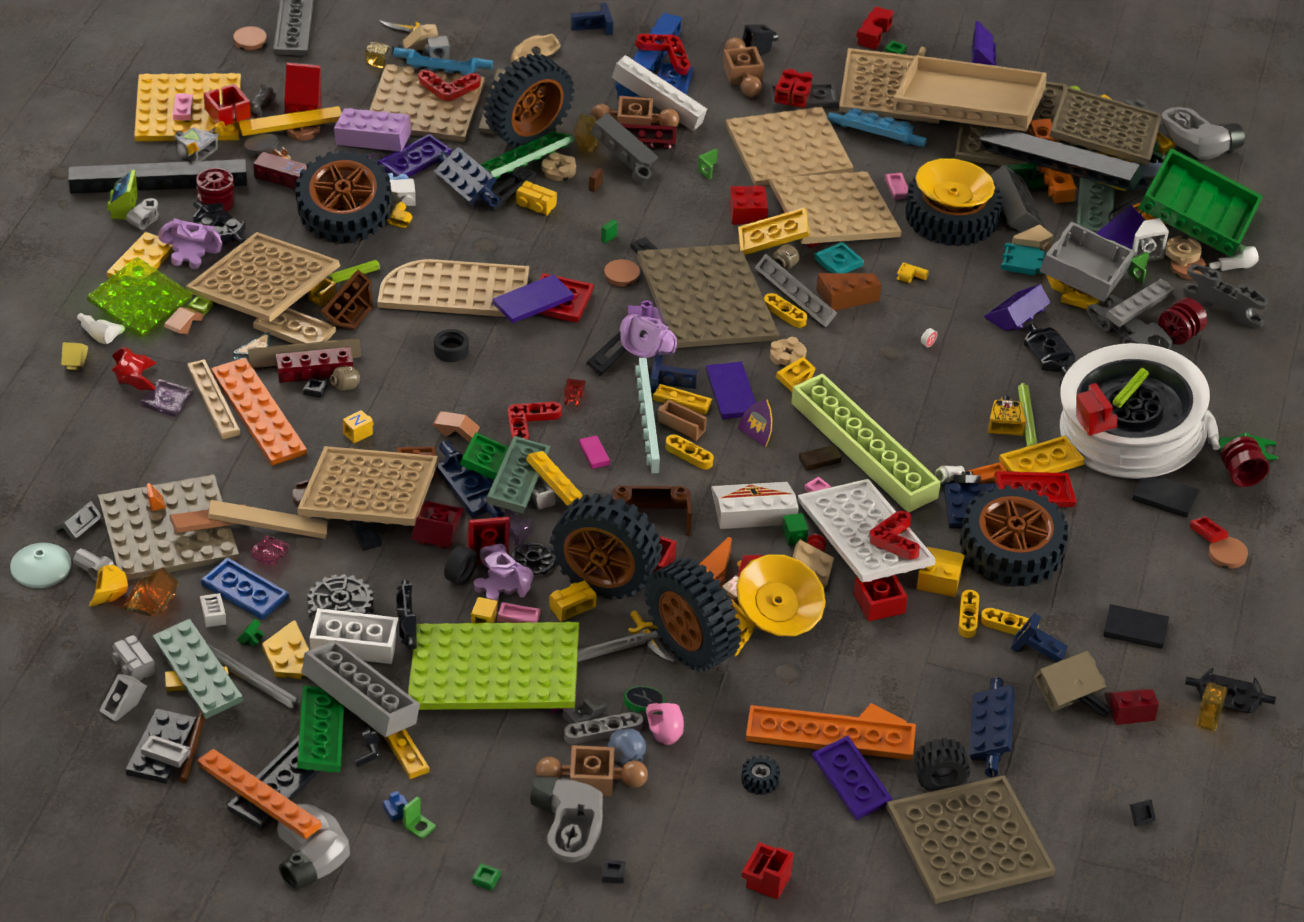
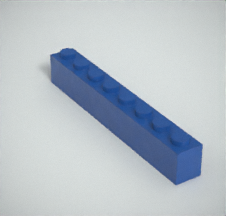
[615,13,682,98]

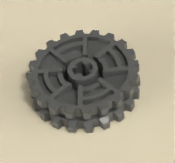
[307,574,374,623]

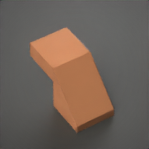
[164,307,204,334]
[432,411,480,442]

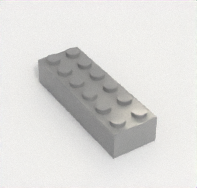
[301,640,420,737]

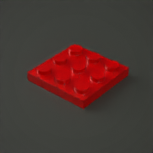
[538,273,594,323]

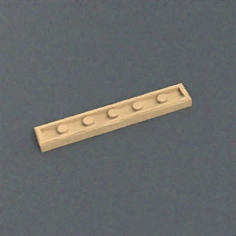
[187,359,240,440]
[208,500,328,539]

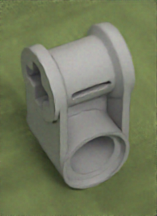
[126,198,159,230]

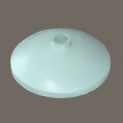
[10,543,72,588]

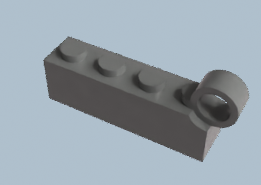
[590,113,658,185]

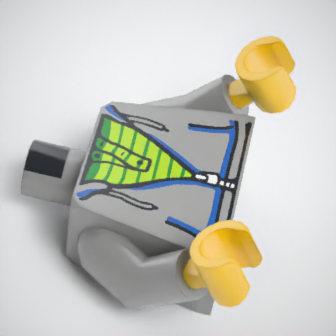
[174,121,227,161]

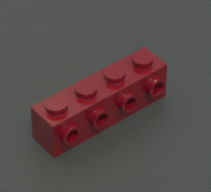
[621,124,677,149]
[276,347,353,383]

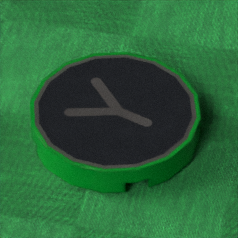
[624,686,665,714]

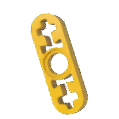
[764,293,807,328]
[665,435,714,470]
[958,590,979,638]
[981,608,1039,635]

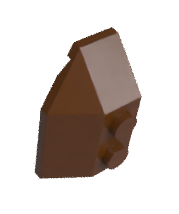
[321,269,373,330]

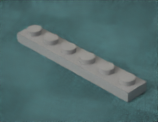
[755,254,837,327]
[1105,279,1175,327]

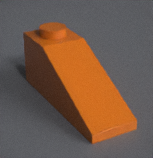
[699,537,732,587]

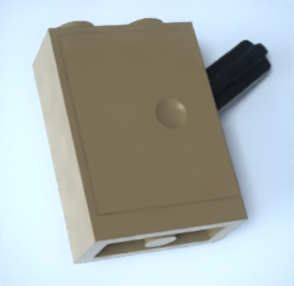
[1033,651,1111,718]

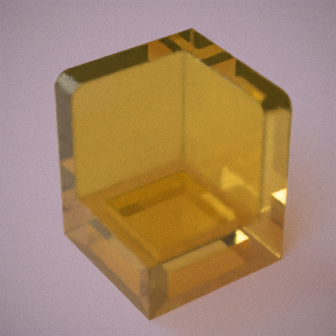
[365,41,390,68]

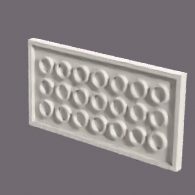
[798,479,935,582]

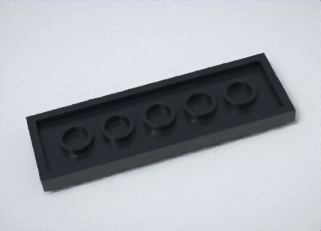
[227,735,320,830]

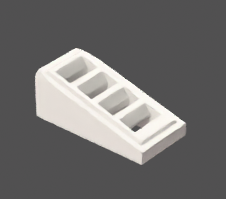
[531,476,556,509]
[200,593,226,627]

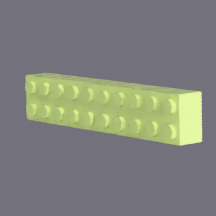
[791,373,941,513]

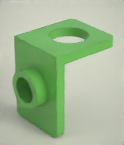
[697,149,718,179]
[1128,252,1149,284]
[403,796,435,839]

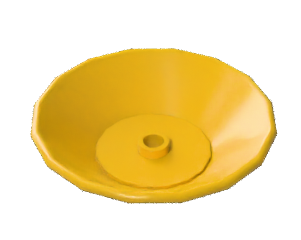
[915,159,995,208]
[736,555,826,636]

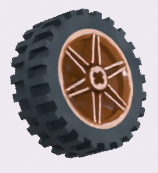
[295,150,392,244]
[959,485,1069,587]
[550,493,662,599]

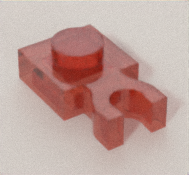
[564,378,586,407]

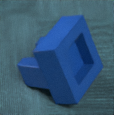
[383,791,408,822]

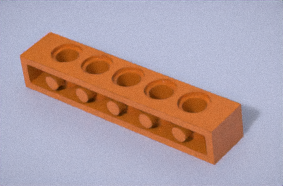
[1027,119,1076,204]

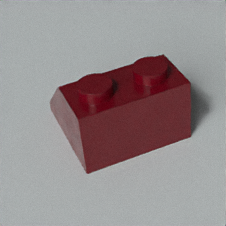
[1104,688,1159,725]

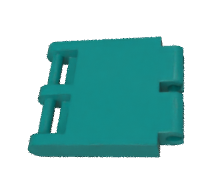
[1000,243,1046,275]

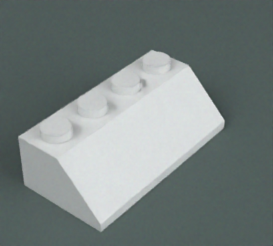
[310,608,398,664]

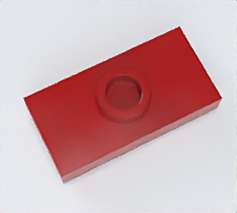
[1190,516,1228,543]

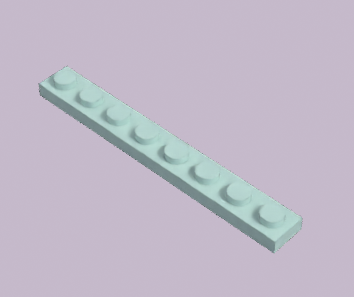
[635,358,660,473]

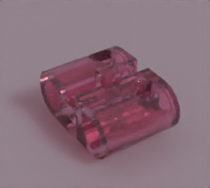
[250,535,289,567]

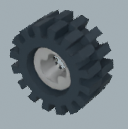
[741,755,780,795]

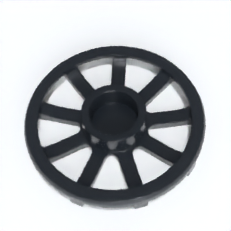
[511,542,555,575]

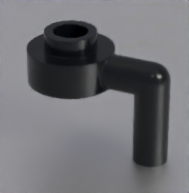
[354,728,380,767]

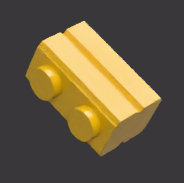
[516,181,557,215]
[549,580,597,622]

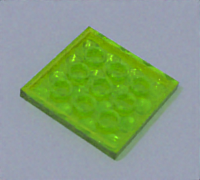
[87,256,192,338]

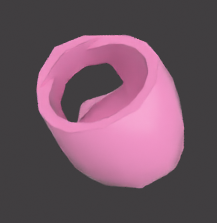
[646,703,684,745]

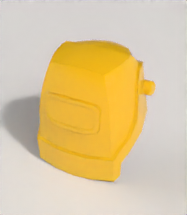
[89,565,128,607]

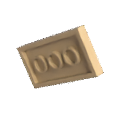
[253,308,336,344]

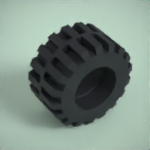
[914,738,970,792]

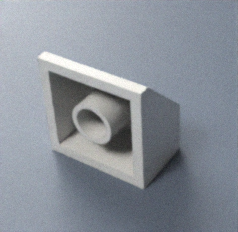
[1132,218,1169,261]

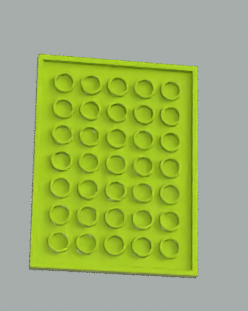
[408,622,579,710]

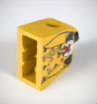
[988,396,1026,436]

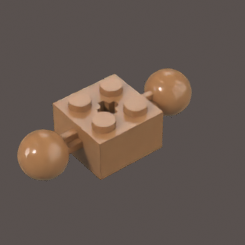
[723,37,764,97]
[590,96,680,127]
[536,745,648,796]

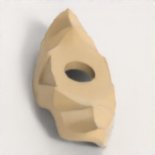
[511,34,561,62]

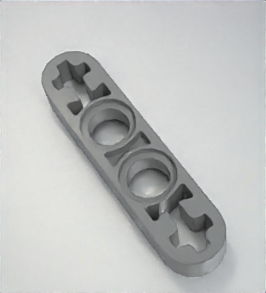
[564,712,643,745]

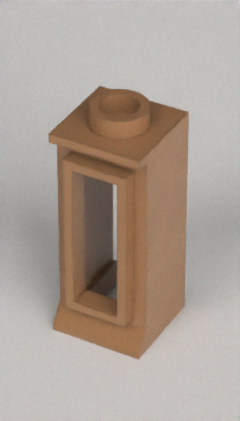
[657,400,707,441]

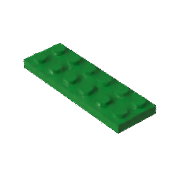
[480,131,574,179]
[297,685,344,773]

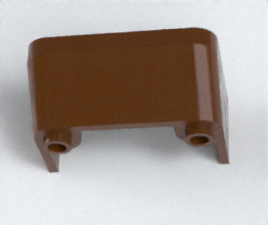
[611,486,692,536]

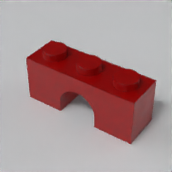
[856,6,894,50]

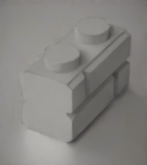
[111,635,155,681]

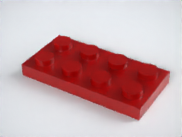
[994,471,1077,507]

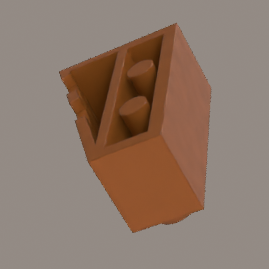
[816,273,882,311]

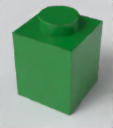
[782,513,808,546]

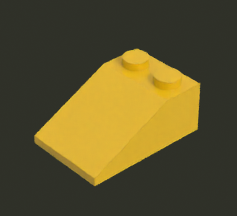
[916,547,965,597]

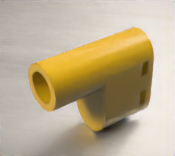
[387,202,412,228]
[897,262,929,284]

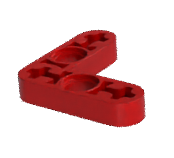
[635,34,691,75]
[418,70,481,102]
[507,402,562,441]
[870,511,920,560]

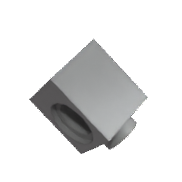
[425,36,449,59]

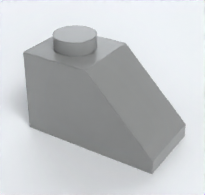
[99,674,147,721]

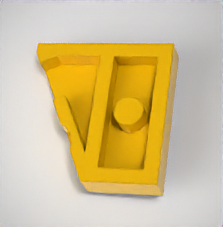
[776,357,816,392]

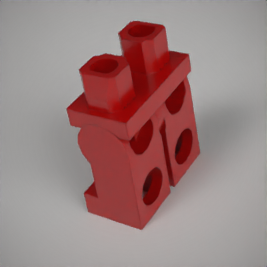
[774,68,813,108]

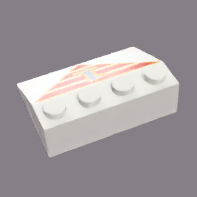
[711,482,798,529]

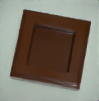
[589,168,603,192]

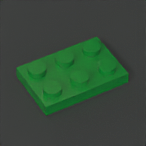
[460,432,509,480]

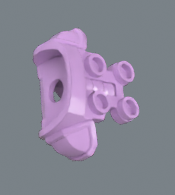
[158,218,222,269]
[619,313,677,358]
[474,544,533,602]

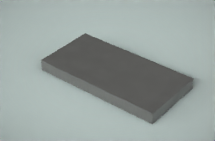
[768,83,839,110]

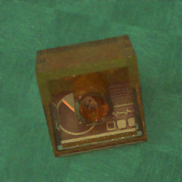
[122,567,180,617]

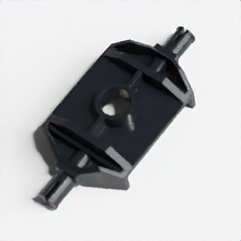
[193,200,246,245]
[1024,323,1076,376]
[396,579,417,650]
[1185,668,1276,714]

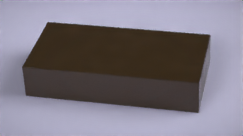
[799,445,842,471]

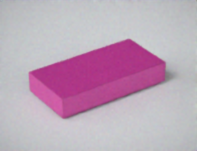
[579,435,610,469]

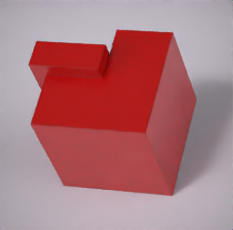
[1076,383,1117,436]
[741,842,794,900]

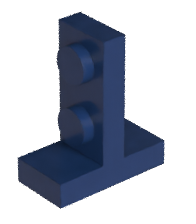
[570,3,613,36]
[650,354,698,393]
[1010,613,1068,662]

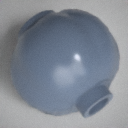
[608,729,646,766]

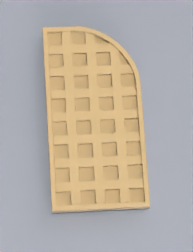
[377,259,529,317]

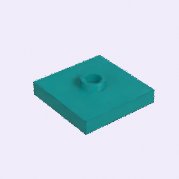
[814,242,864,273]

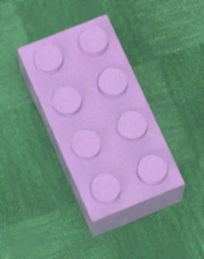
[334,108,412,152]

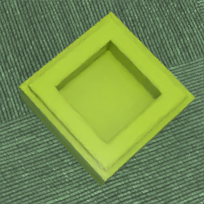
[188,295,213,315]

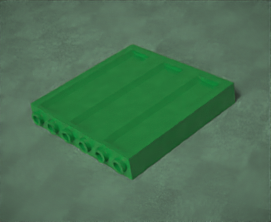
[1138,148,1263,257]

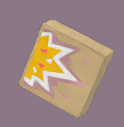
[722,576,739,601]

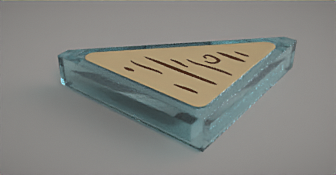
[233,332,270,359]

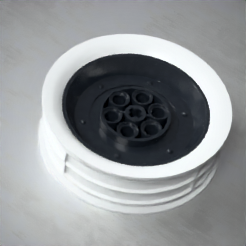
[1060,343,1210,478]

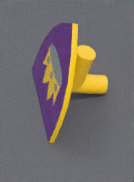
[738,399,772,447]

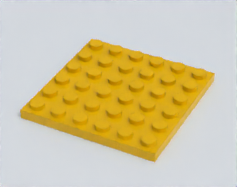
[134,73,241,141]

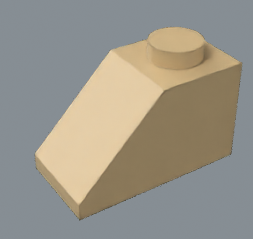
[403,24,438,51]
[1012,225,1053,252]

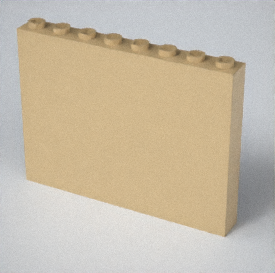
[893,55,1047,131]

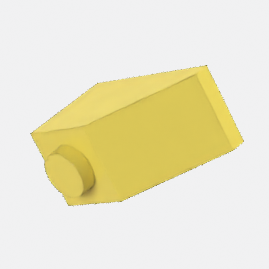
[61,342,88,370]

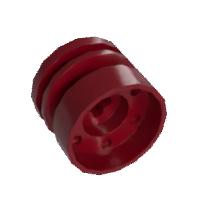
[196,168,235,212]
[1158,297,1208,345]
[1220,436,1270,487]

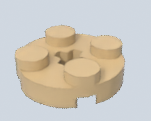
[542,152,576,181]
[1165,236,1202,266]
[770,337,807,367]

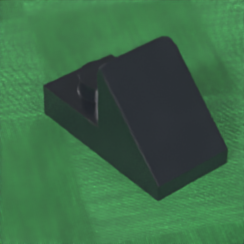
[350,521,382,551]

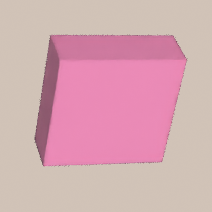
[804,477,831,493]

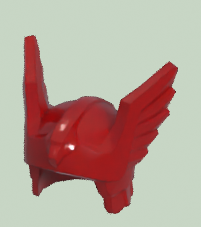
[112,347,156,391]

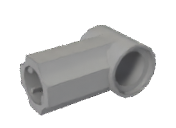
[73,548,114,582]

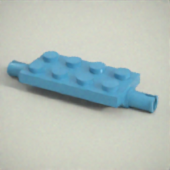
[393,47,494,75]
[827,108,927,148]

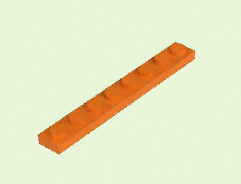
[197,749,322,839]

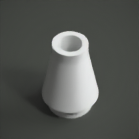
[935,466,965,484]

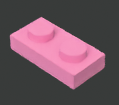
[173,93,193,120]

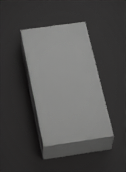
[141,734,189,768]

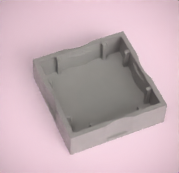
[1040,222,1135,302]

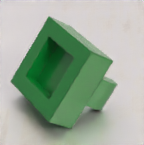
[237,619,265,647]

